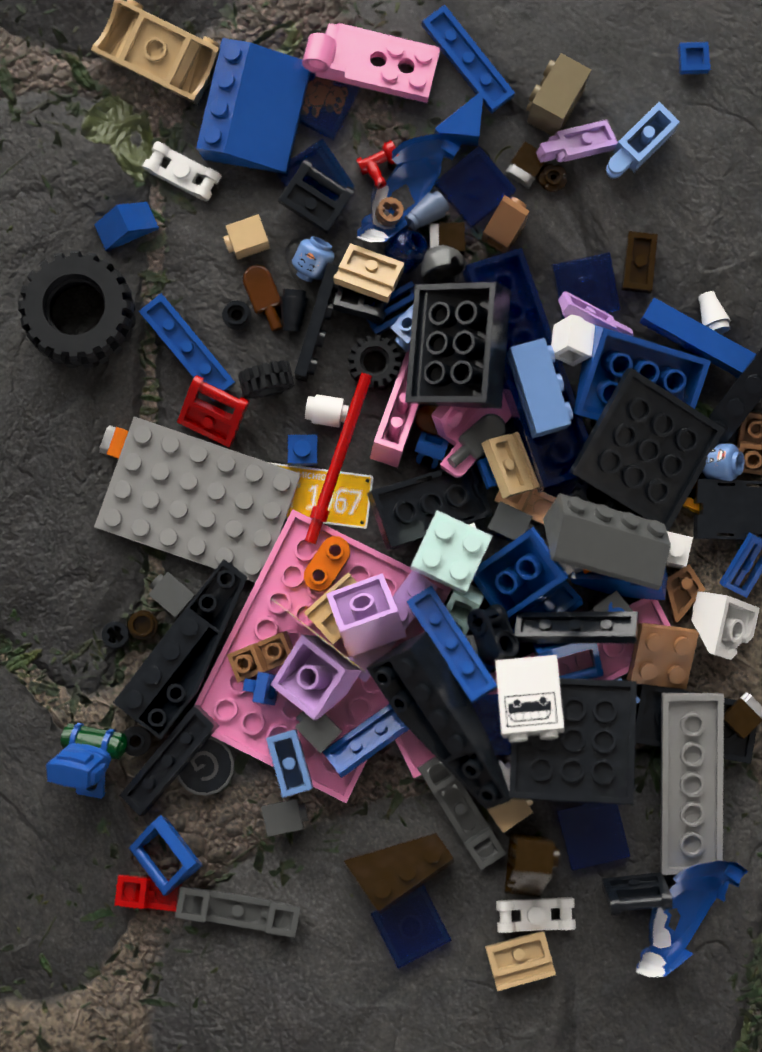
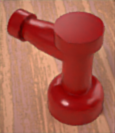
[356,140,399,189]

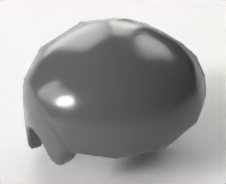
[421,245,465,283]

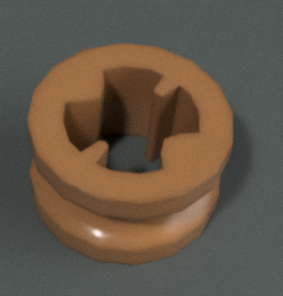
[375,197,404,227]

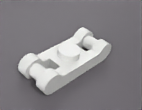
[142,141,222,202]
[496,897,576,933]

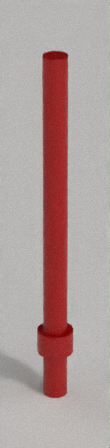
[305,373,372,544]

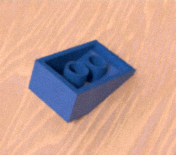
[473,527,568,618]

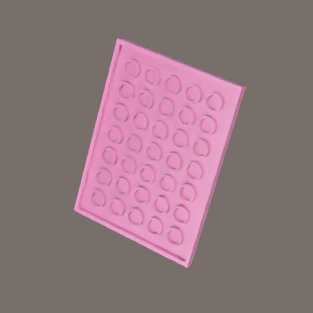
[194,509,452,803]

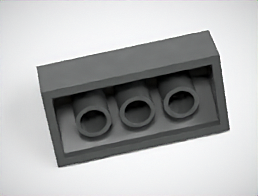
[543,493,671,590]

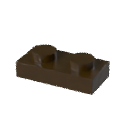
[622,231,658,294]

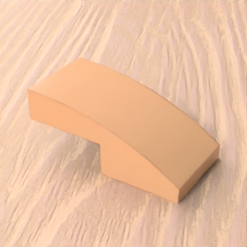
[494,489,556,525]

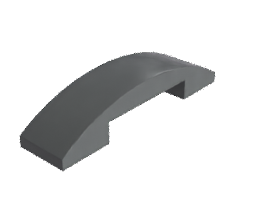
[417,756,506,870]
[175,886,300,938]

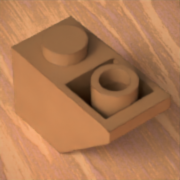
[482,195,530,255]

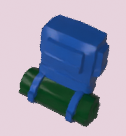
[46,723,127,799]

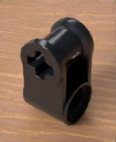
[468,604,519,666]

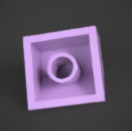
[326,573,406,657]
[270,635,362,720]

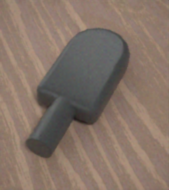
[447,414,506,468]

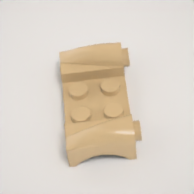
[91,0,220,105]

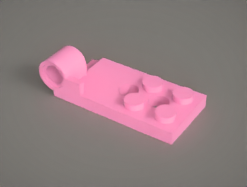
[302,23,440,103]

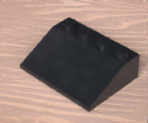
[405,282,511,408]

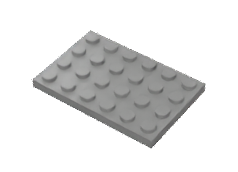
[94,416,301,583]

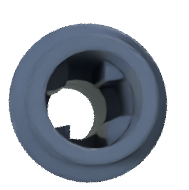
[405,191,449,231]

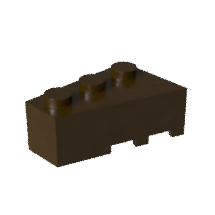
[344,833,454,915]
[504,833,560,897]

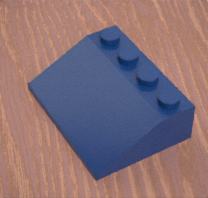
[196,38,310,174]
[574,324,711,421]

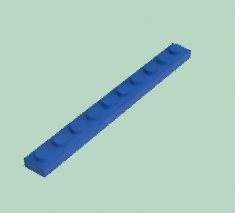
[322,580,583,778]

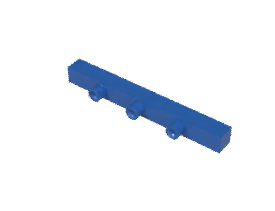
[639,298,756,378]

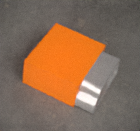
[99,425,129,459]

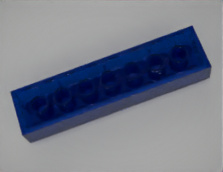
[462,248,589,493]

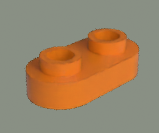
[304,536,350,592]

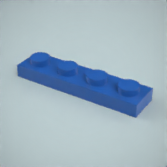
[422,5,515,114]
[139,293,236,402]
[406,585,498,704]

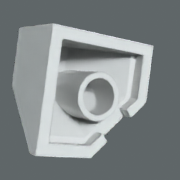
[691,591,760,660]

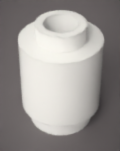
[305,394,349,428]

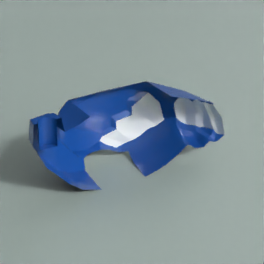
[357,134,462,243]
[636,861,748,977]

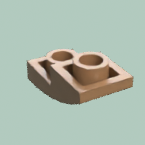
[737,411,762,475]
[227,631,293,683]

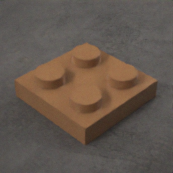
[627,622,699,689]

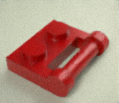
[177,375,250,447]

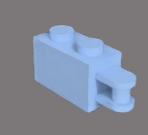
[606,102,680,179]

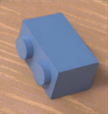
[266,729,313,797]

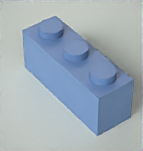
[506,338,573,439]

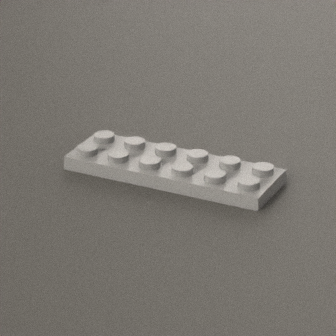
[660,693,724,875]

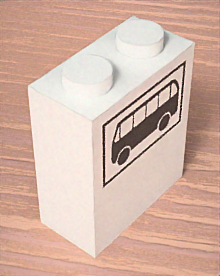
[495,655,565,742]

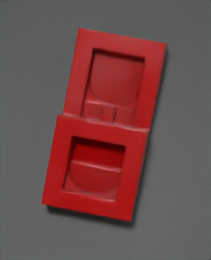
[114,875,182,912]

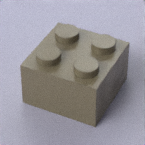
[526,53,591,136]

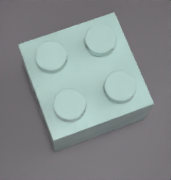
[410,511,492,594]

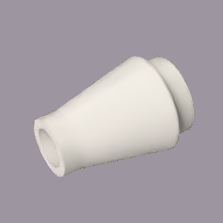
[698,291,731,335]

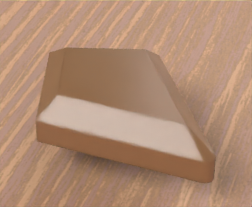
[666,564,705,623]

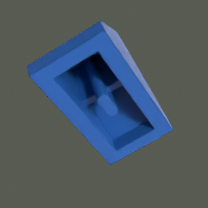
[434,93,483,146]
[94,202,159,252]

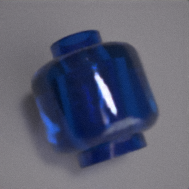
[384,230,427,273]

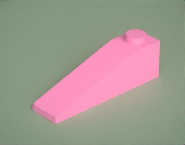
[370,351,419,468]

